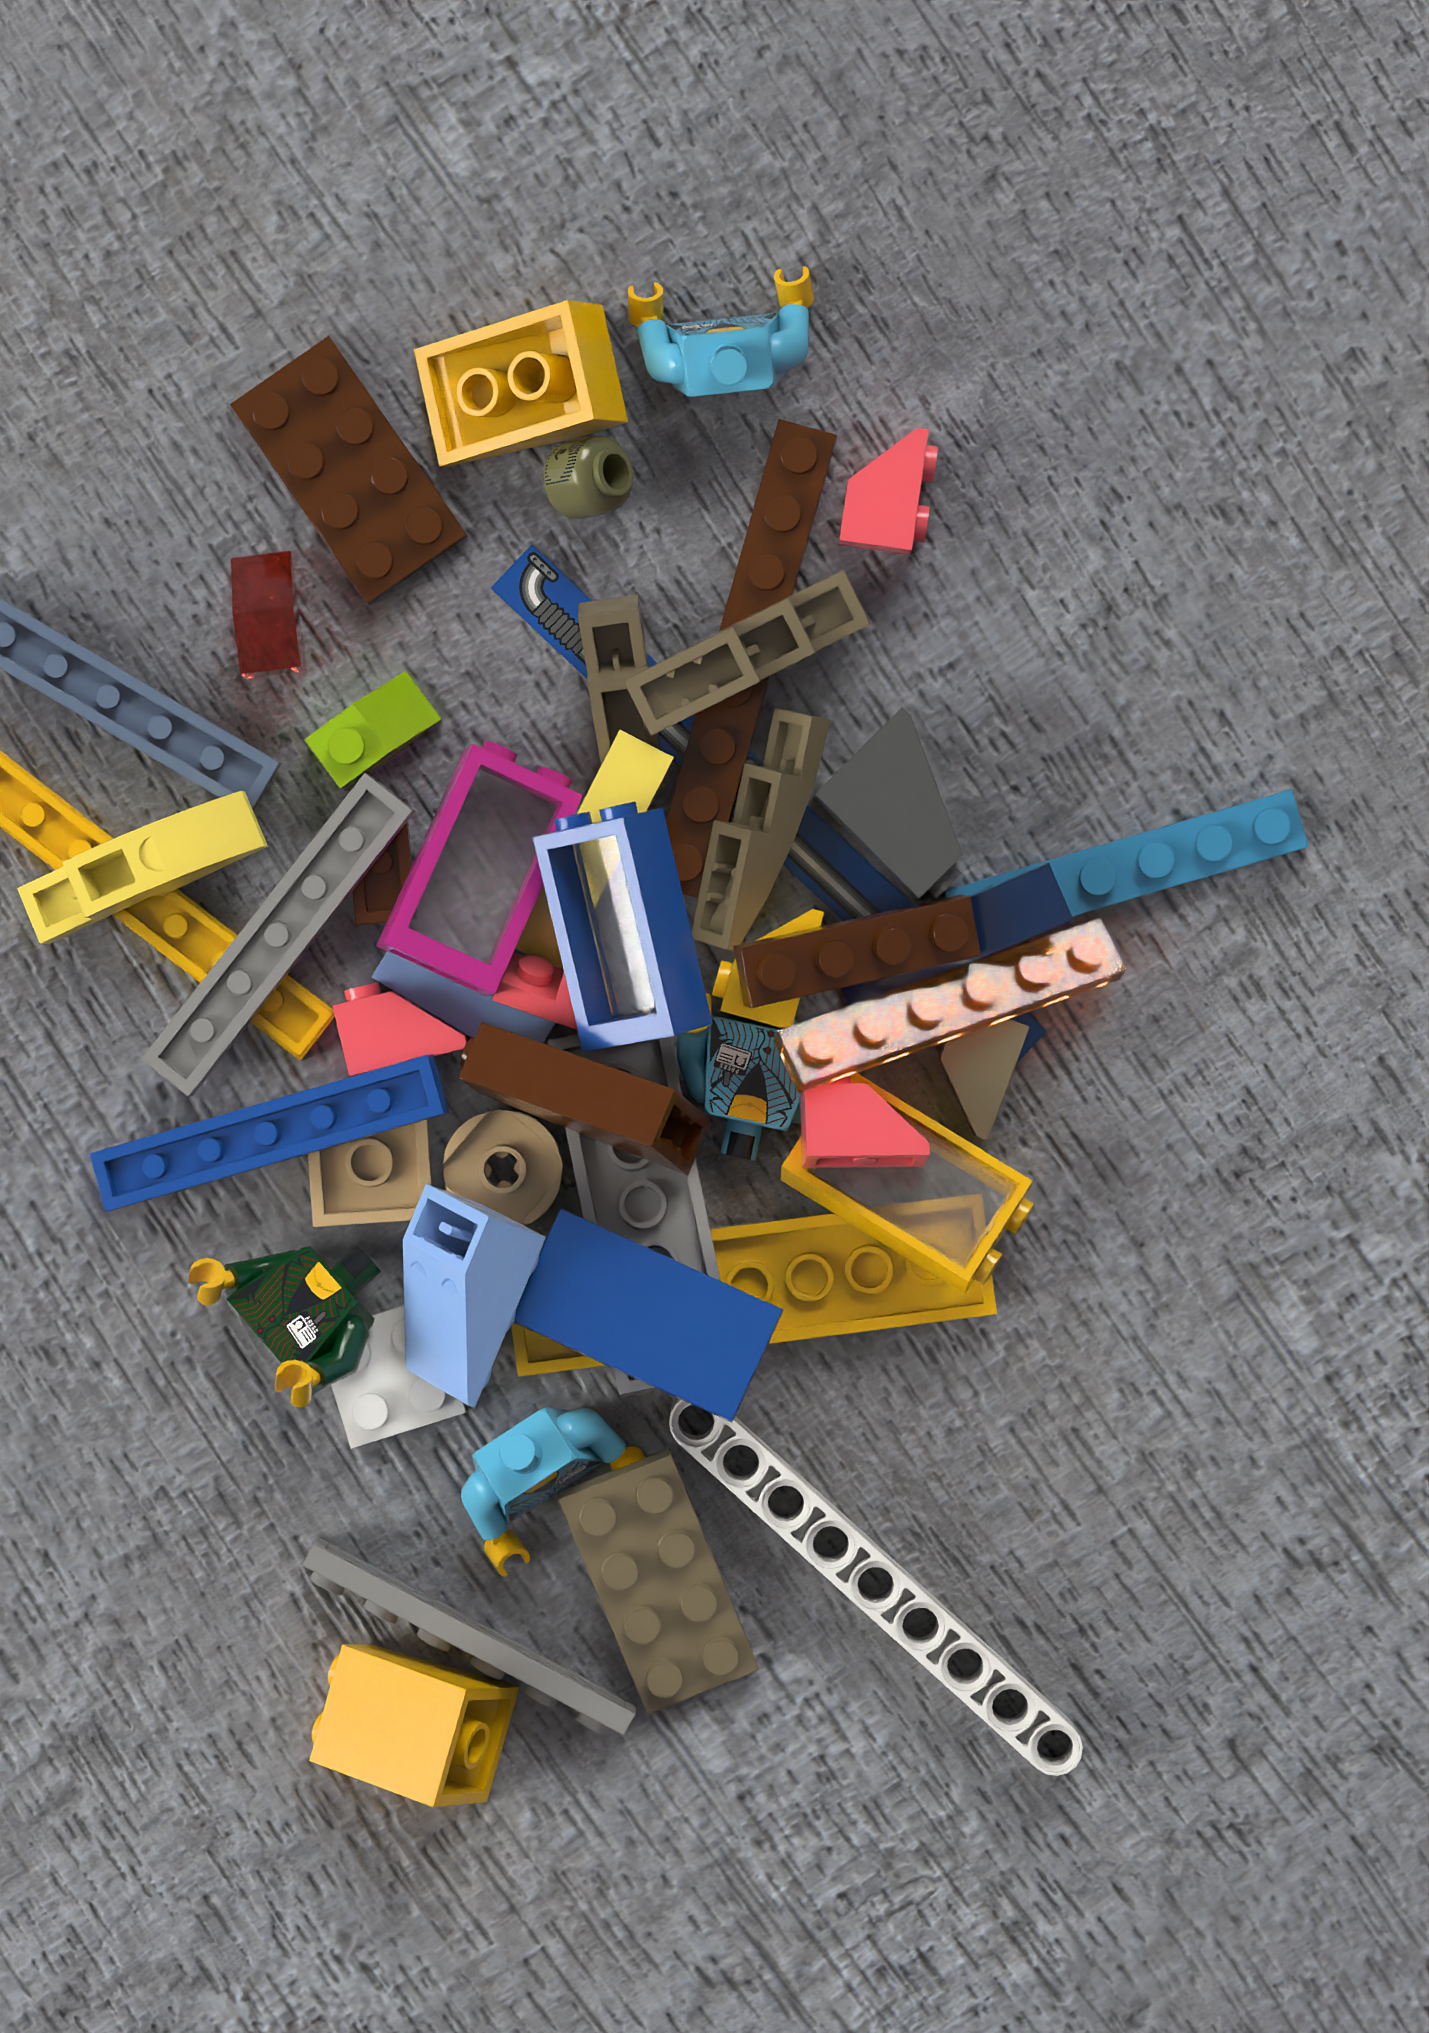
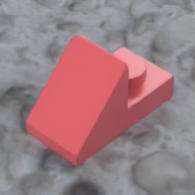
[492,952,623,1030]

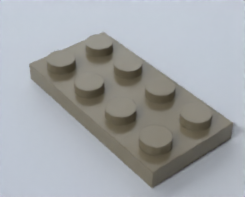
[557,1448,759,1714]

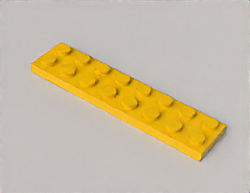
[511,1193,997,1377]

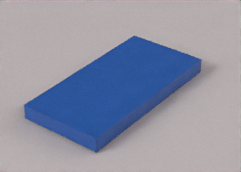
[513,1209,783,1423]

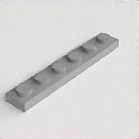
[141,773,415,1097]
[302,1537,636,1736]

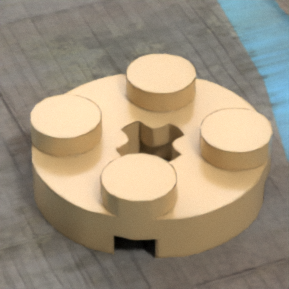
[443,1109,564,1225]

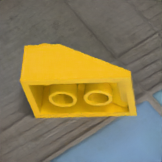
[414,300,628,467]

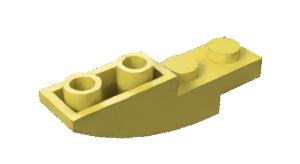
[17,791,268,945]

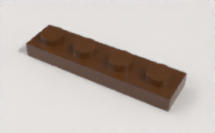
[733,895,981,1008]

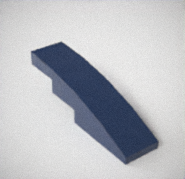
[841,862,1073,1011]

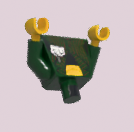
[187,1245,381,1408]

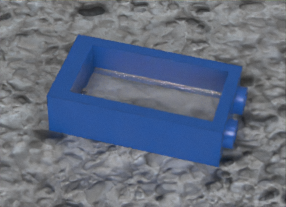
[533,801,713,1052]

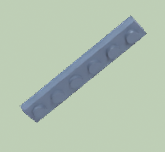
[0,598,282,811]

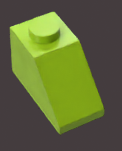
[304,671,442,791]

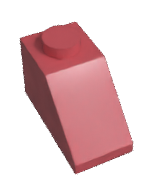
[332,982,469,1076]
[800,1074,930,1168]

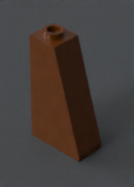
[459,1022,711,1175]

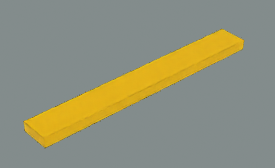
[0,750,335,1061]

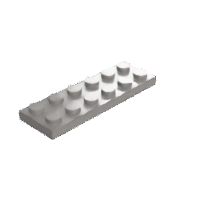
[548,1034,721,1397]

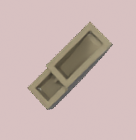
[578,594,666,789]

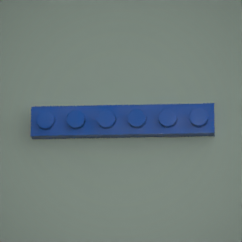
[89,1054,449,1212]

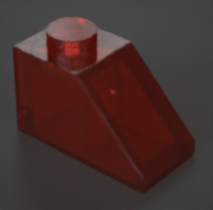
[231,551,307,679]

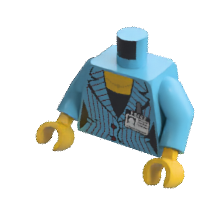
[628,266,814,397]
[676,993,862,1161]
[461,1407,645,1577]

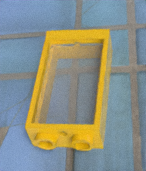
[780,1066,1035,1294]

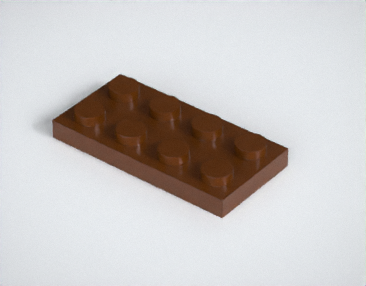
[230,336,468,605]

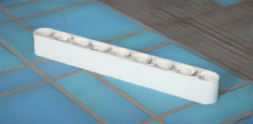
[669,1398,1083,1776]

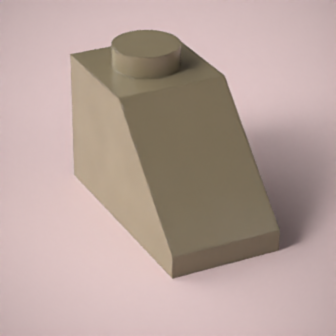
[932,1001,1029,1141]

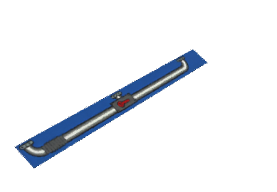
[491,544,1047,1064]

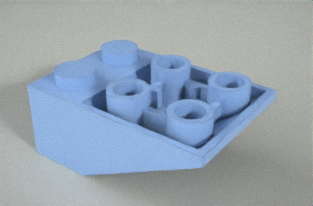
[403,1184,546,1408]

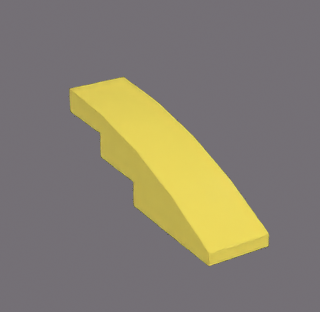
[515,730,674,969]

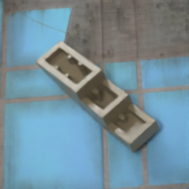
[624,569,871,736]
[692,707,830,951]

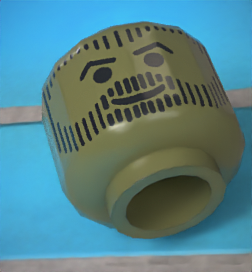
[543,436,633,519]

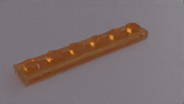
[773,918,1126,1094]

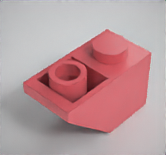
[838,428,938,555]

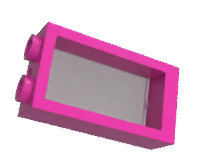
[376,740,583,996]

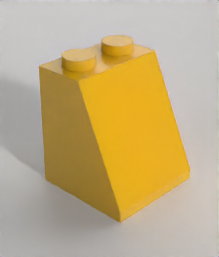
[309,1644,520,1807]

